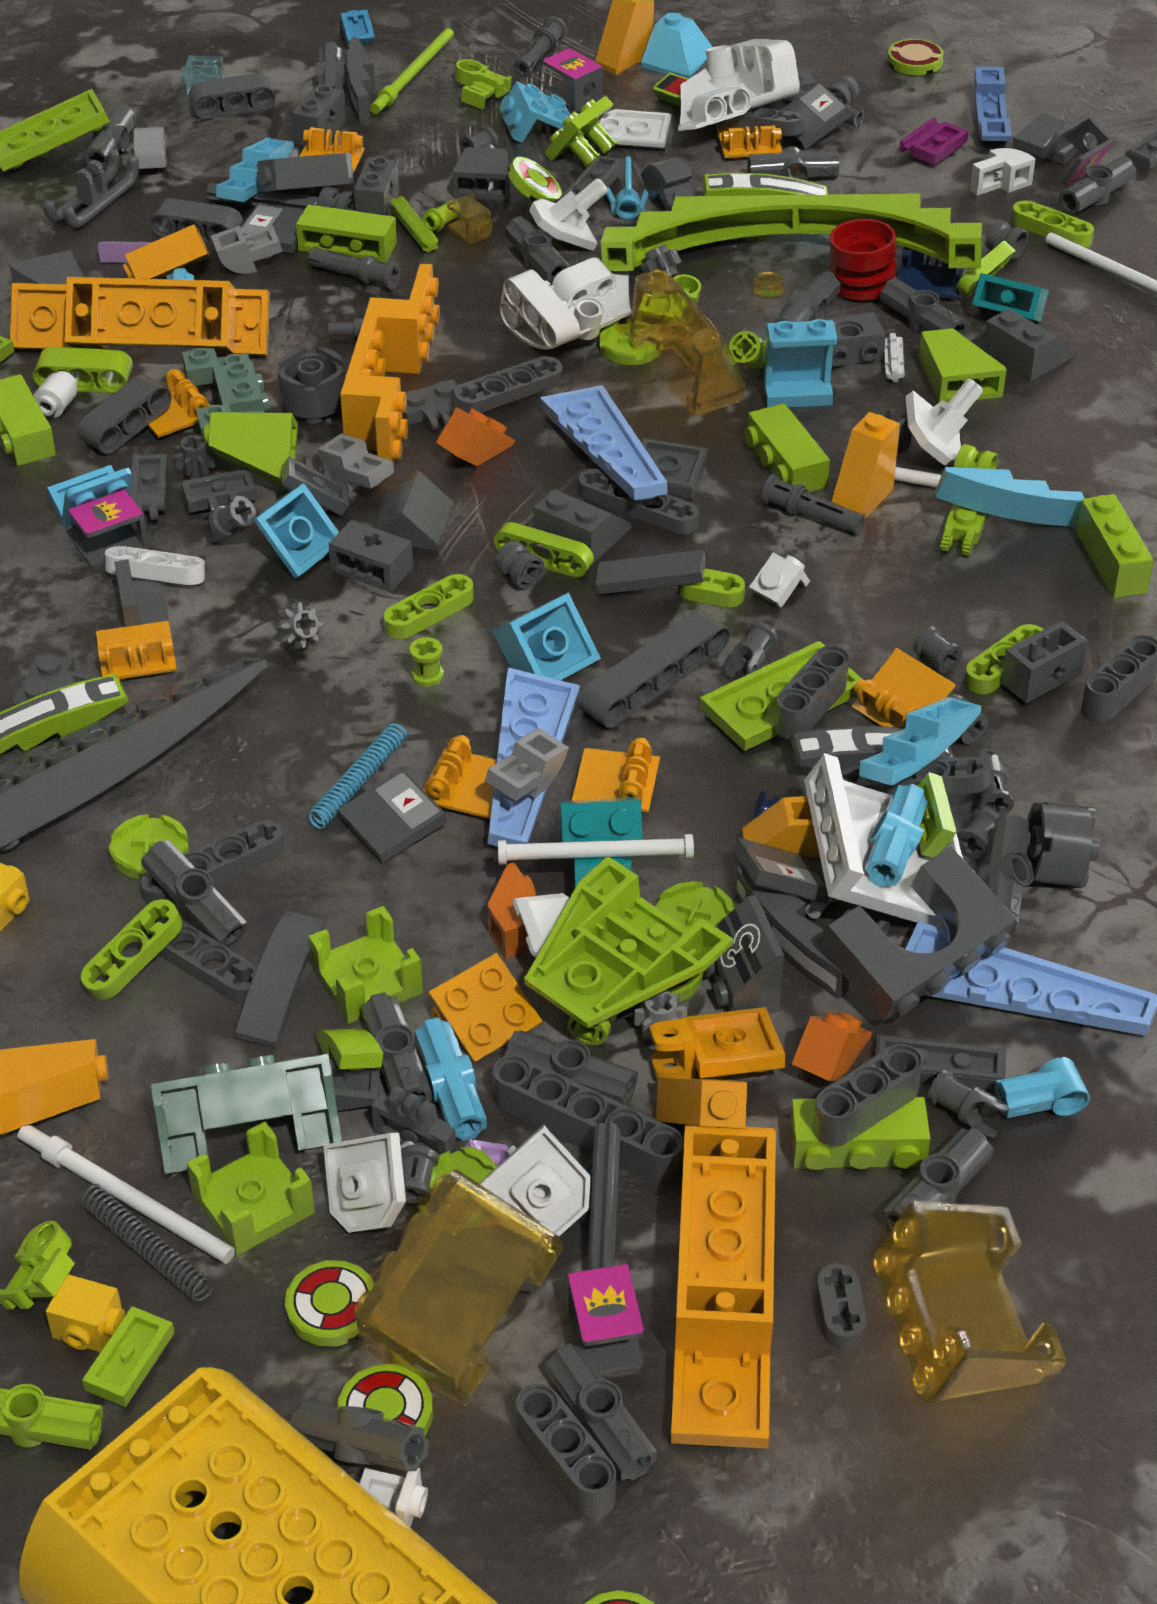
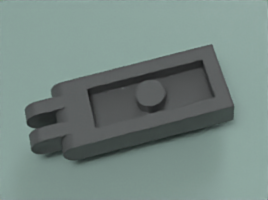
[130,454,169,520]

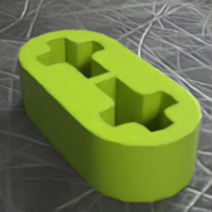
[678,568,745,608]

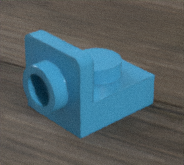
[339,10,375,47]

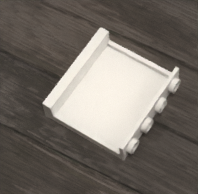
[804,753,963,929]

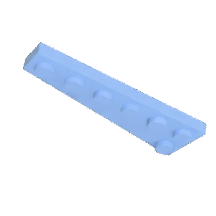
[540,385,667,501]
[487,668,580,847]
[906,921,1157,1036]

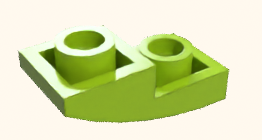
[316,1028,384,1071]

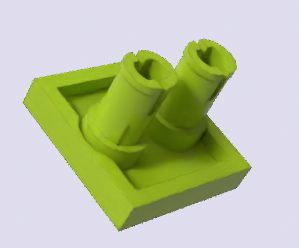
[544,96,617,168]

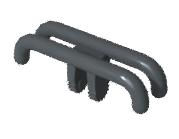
[43,149,139,229]

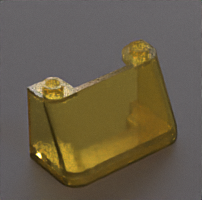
[629,270,746,417]

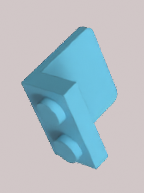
[499,81,571,143]
[47,465,133,528]

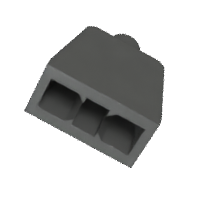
[453,144,511,201]

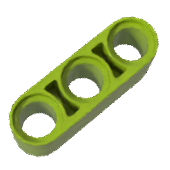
[33,347,133,393]

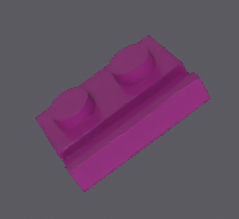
[899,117,969,165]

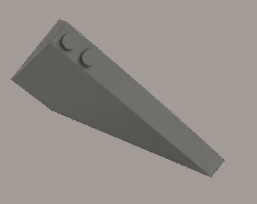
[0,658,268,851]

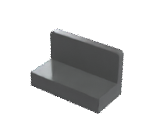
[114,559,170,627]

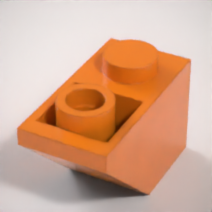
[436,407,516,466]
[487,862,536,959]
[792,1011,872,1081]

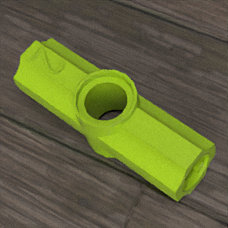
[0,1384,104,1450]

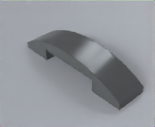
[235,910,326,1048]

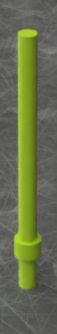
[370,28,454,114]

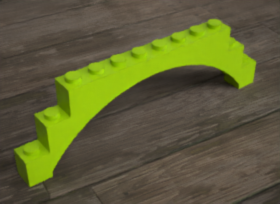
[601,193,982,271]

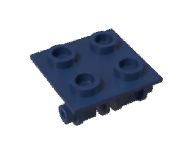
[898,247,964,299]

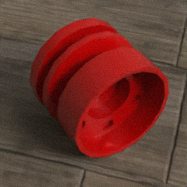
[829,219,896,301]

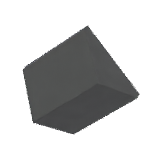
[374,470,454,550]

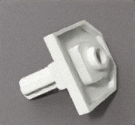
[529,179,608,251]
[906,379,983,466]
[476,1125,591,1240]
[323,1133,414,1233]

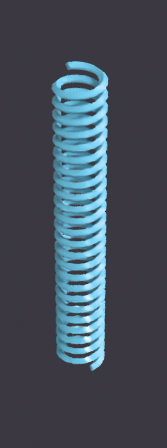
[308,723,408,829]

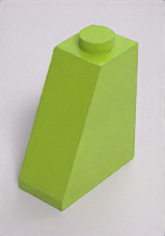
[918,328,1006,403]
[204,412,298,488]

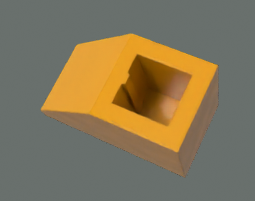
[742,796,820,858]

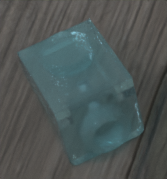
[181,55,225,94]

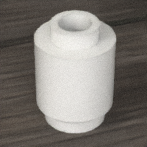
[33,371,78,418]

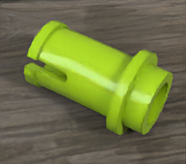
[423,200,461,232]

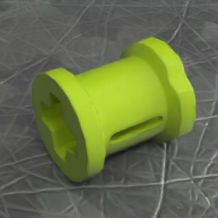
[409,637,444,687]

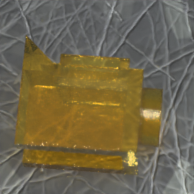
[447,192,492,246]

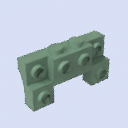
[182,347,270,445]
[150,1054,342,1174]

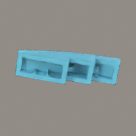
[216,138,294,202]
[934,467,1084,527]
[859,697,981,786]

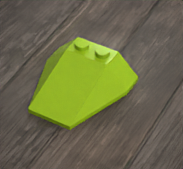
[524,856,734,1028]

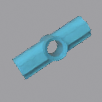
[865,784,928,887]
[415,1017,487,1141]

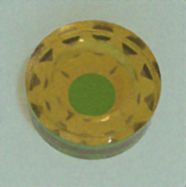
[753,272,785,299]

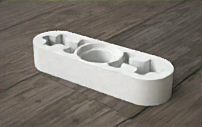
[105,546,205,585]

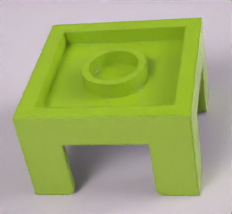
[308,906,423,1024]
[187,1121,315,1256]

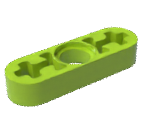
[1011,200,1094,248]
[955,240,1016,298]
[494,522,594,577]
[383,574,474,639]
[964,624,1044,694]
[81,899,183,1000]

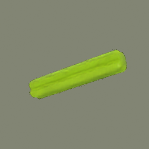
[390,196,439,253]

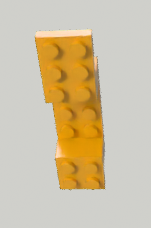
[340,264,440,467]
[10,277,270,357]
[671,1125,776,1449]

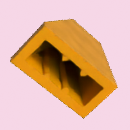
[595,0,654,75]
[123,224,211,279]
[831,412,900,518]
[0,1039,109,1135]
[656,1077,747,1128]

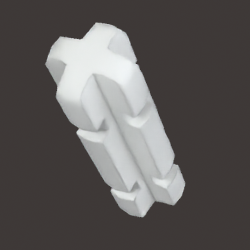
[884,333,905,383]

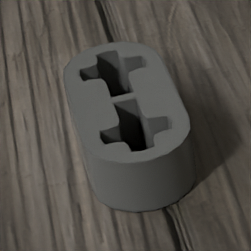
[816,1263,867,1350]

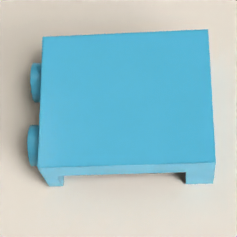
[763,319,837,407]

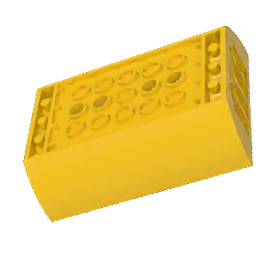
[19,1367,498,1604]

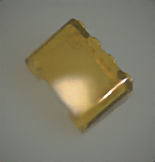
[354,1169,563,1406]
[874,1201,1067,1403]

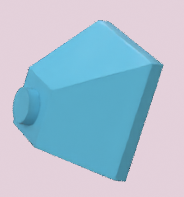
[641,13,713,79]
[253,483,339,578]
[492,593,601,680]

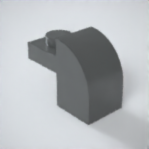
[640,157,695,211]

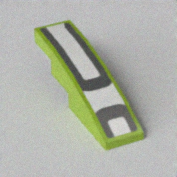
[702,173,828,196]
[0,673,129,754]

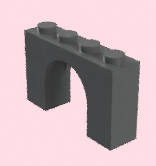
[819,846,1017,1021]

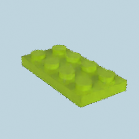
[0,89,110,172]
[700,641,862,751]

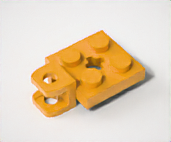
[650,1007,785,1079]

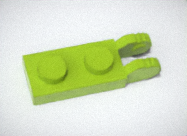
[940,504,989,556]

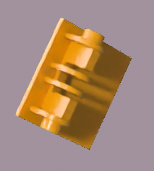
[716,125,782,159]
[299,127,365,173]
[148,369,211,438]
[96,621,177,680]
[851,648,956,728]
[423,735,497,819]
[572,737,660,813]
[428,953,543,1063]

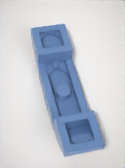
[974,67,1012,141]

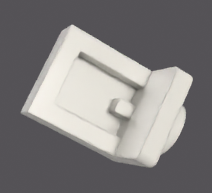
[749,552,810,608]
[360,1468,428,1527]

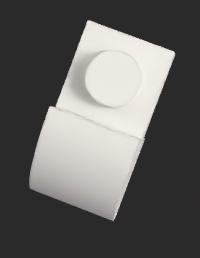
[970,148,1035,196]

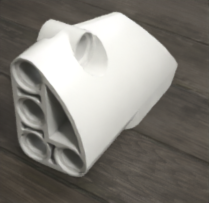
[678,39,800,131]
[500,257,632,350]

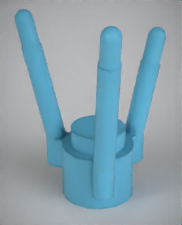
[605,156,649,220]

